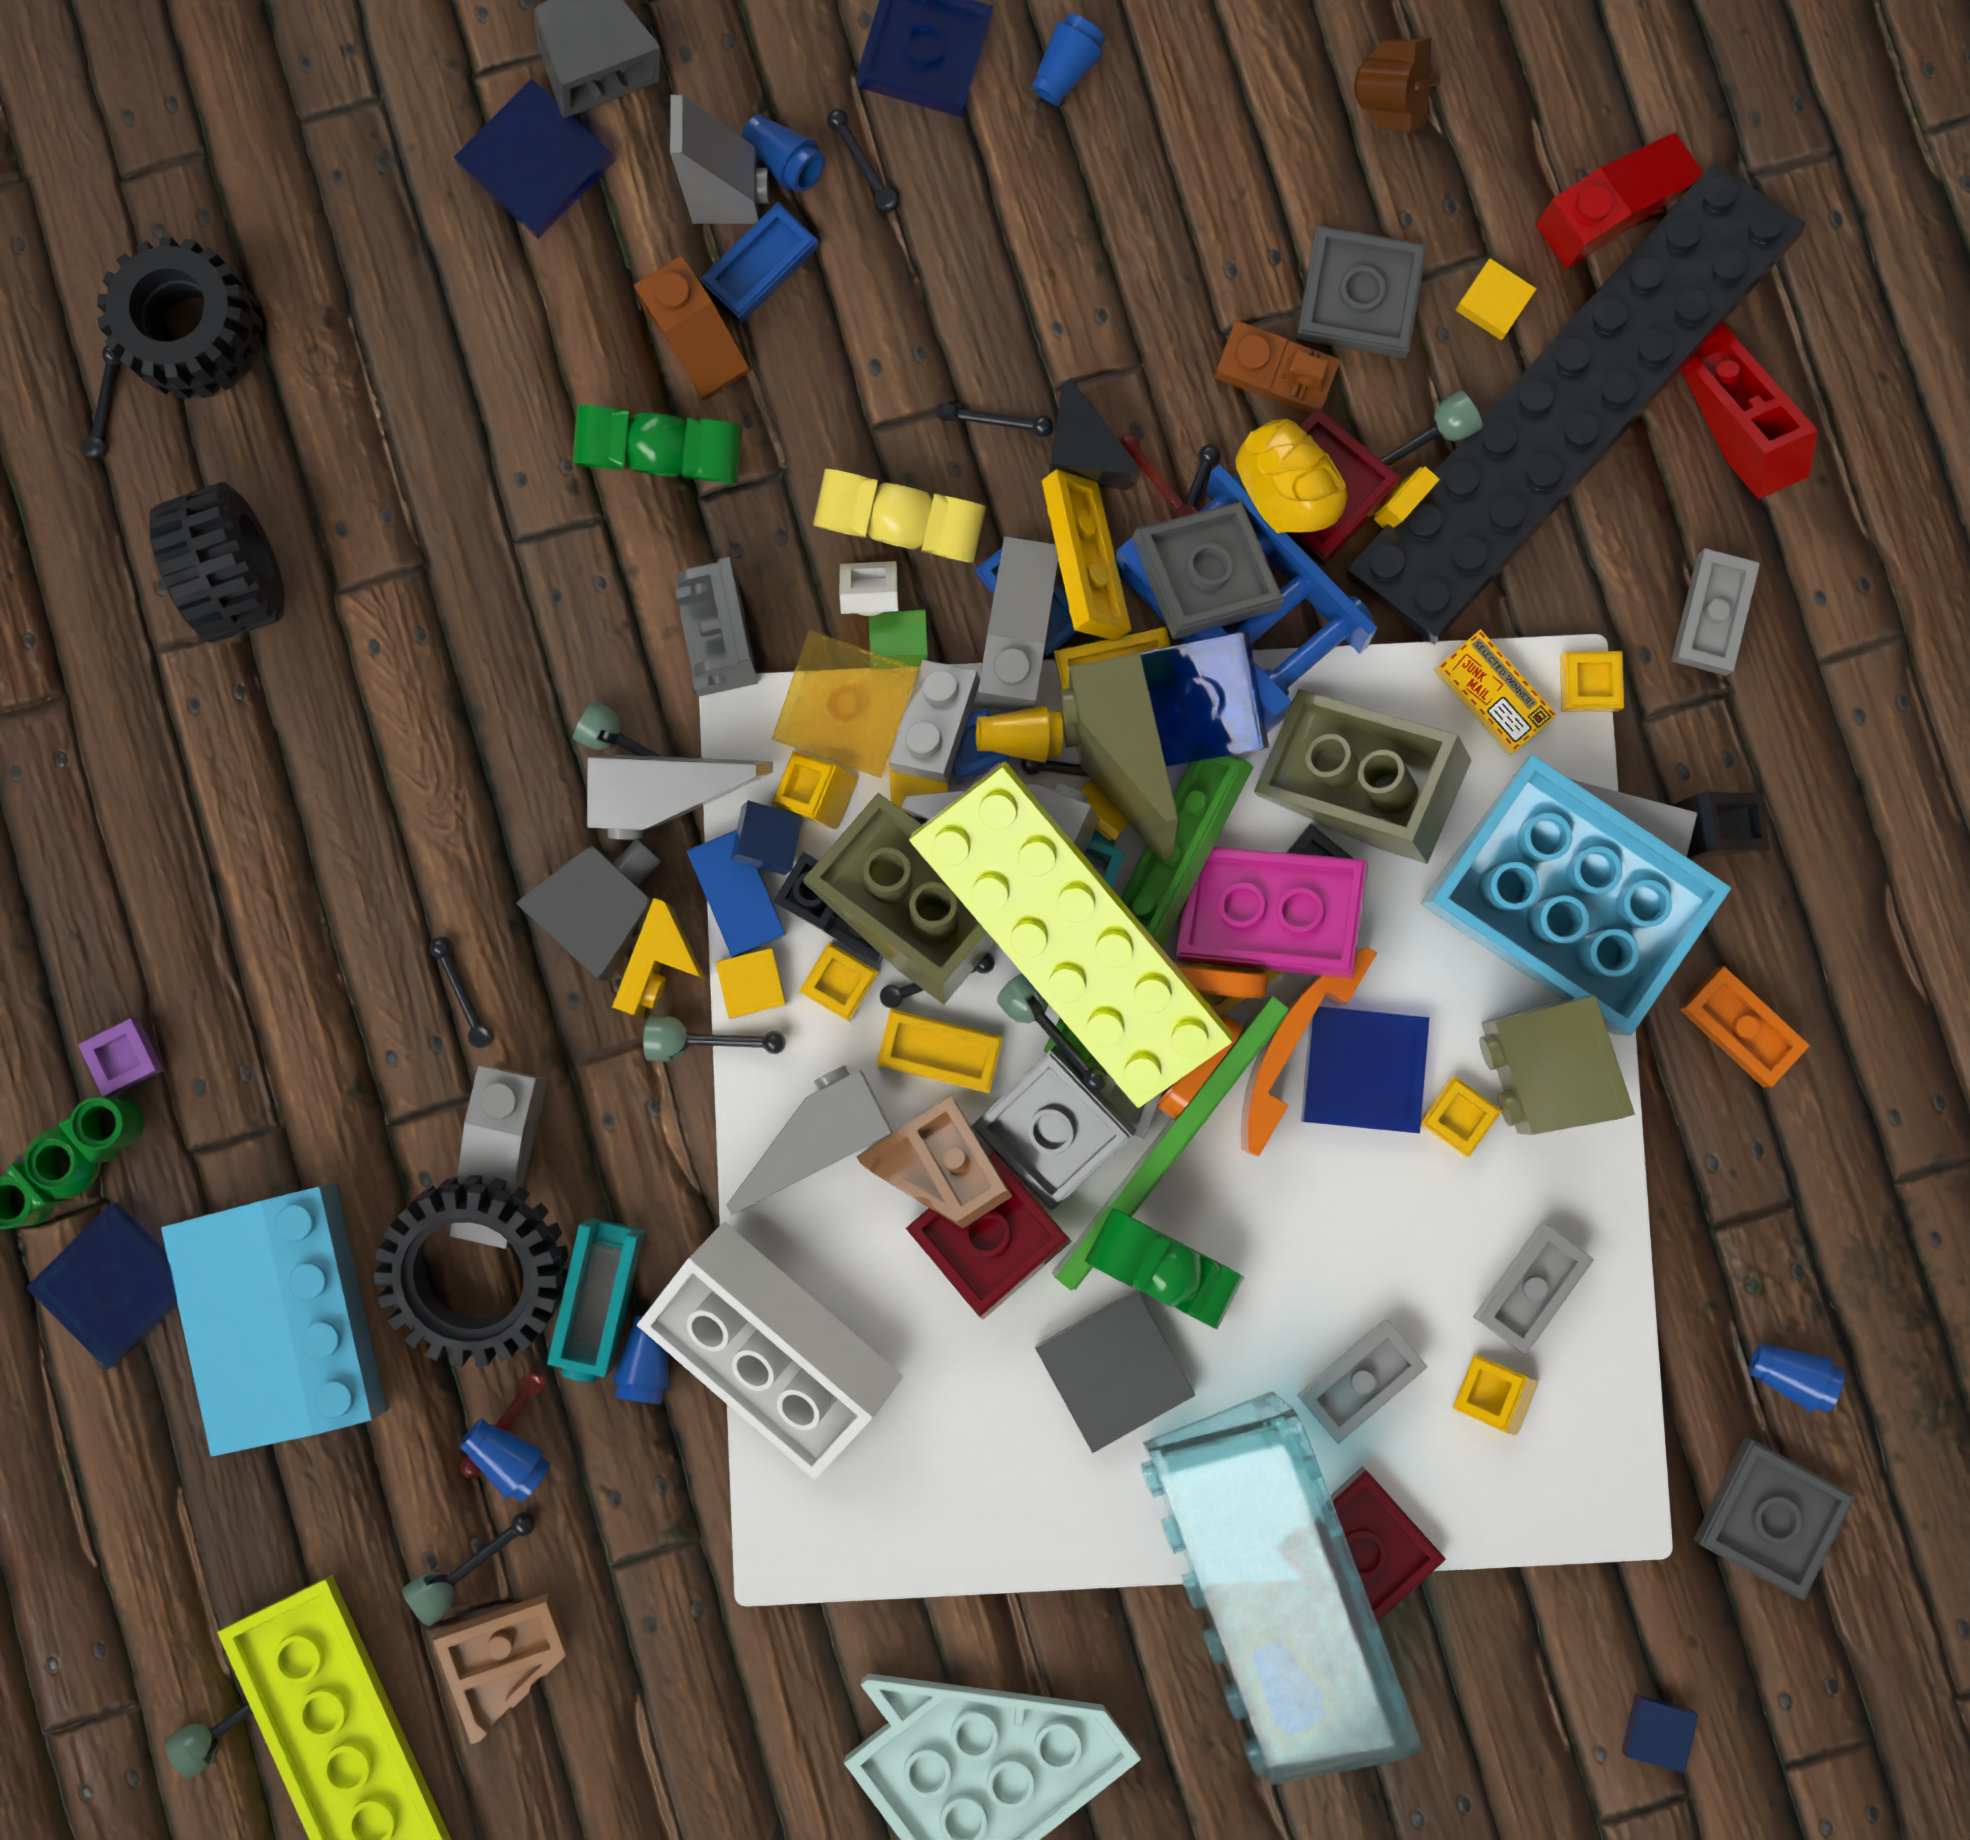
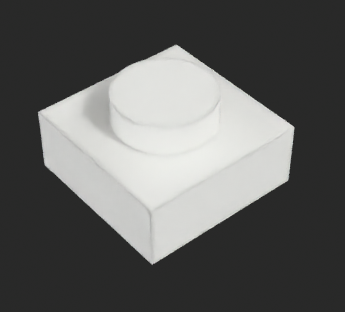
[839,561,898,616]

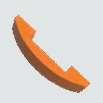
[1241,947,1377,1157]

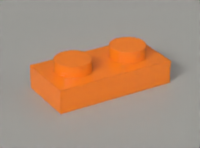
[1679,966,1810,1088]

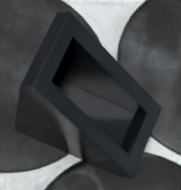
[1049,378,1140,490]
[1672,792,1770,859]

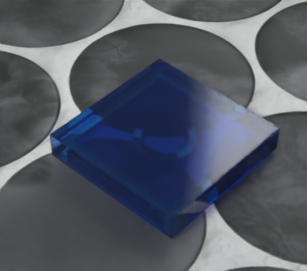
[855,0,993,118]
[454,78,615,239]
[1132,631,1269,766]
[1301,1006,1430,1134]
[26,1203,178,1370]

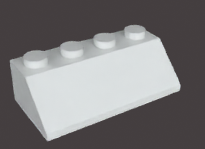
[637,1221,904,1480]

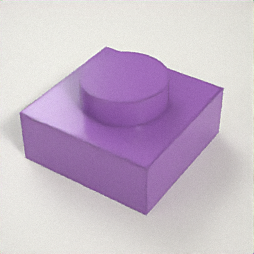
[78,1018,164,1097]

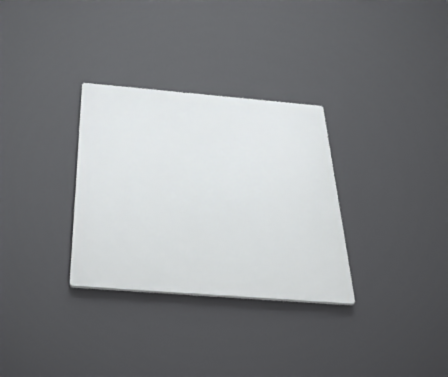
[699,634,1673,1607]

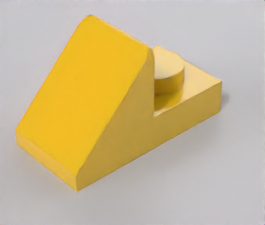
[612,898,705,1017]

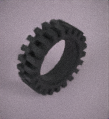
[374,1175,569,1367]

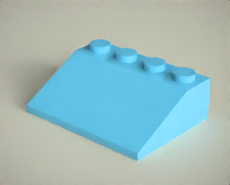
[1420,754,1731,1036]
[161,1184,387,1457]

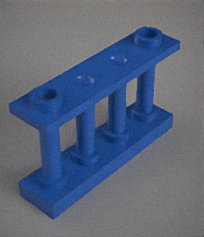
[1116,464,1377,733]

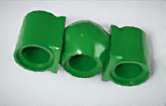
[572,405,743,484]
[0,1097,145,1229]
[1085,1207,1244,1329]

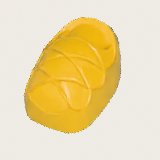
[1235,419,1348,534]

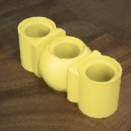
[813,469,986,563]

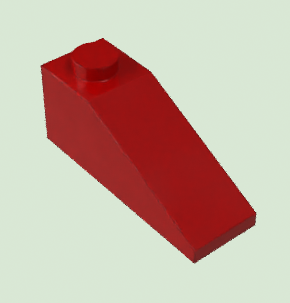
[1536,132,1704,270]
[1681,323,1818,500]

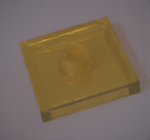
[771,630,919,778]

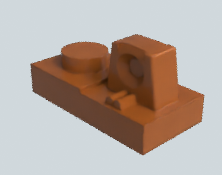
[1214,320,1340,414]

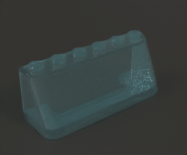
[1140,1391,1422,1785]

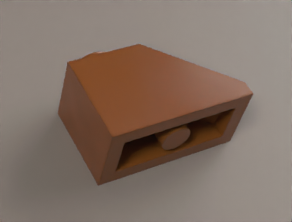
[633,255,750,401]

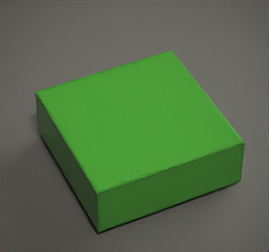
[869,610,928,670]

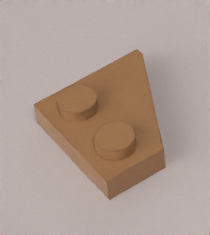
[857,1096,1013,1228]
[433,1593,569,1744]

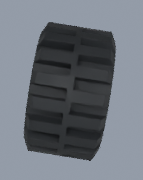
[97,237,263,399]
[149,482,285,644]

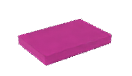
[1176,847,1368,979]

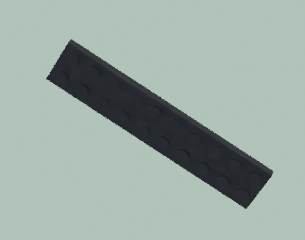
[1347,162,1806,645]

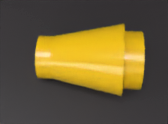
[976,705,1063,763]

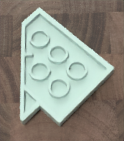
[844,1673,1141,1840]

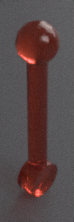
[1119,433,1198,518]
[461,1372,545,1479]

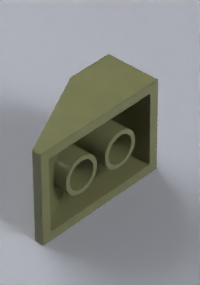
[1060,653,1178,861]
[1254,689,1472,864]
[803,793,996,1005]
[1479,995,1635,1135]

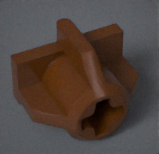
[1354,36,1440,132]

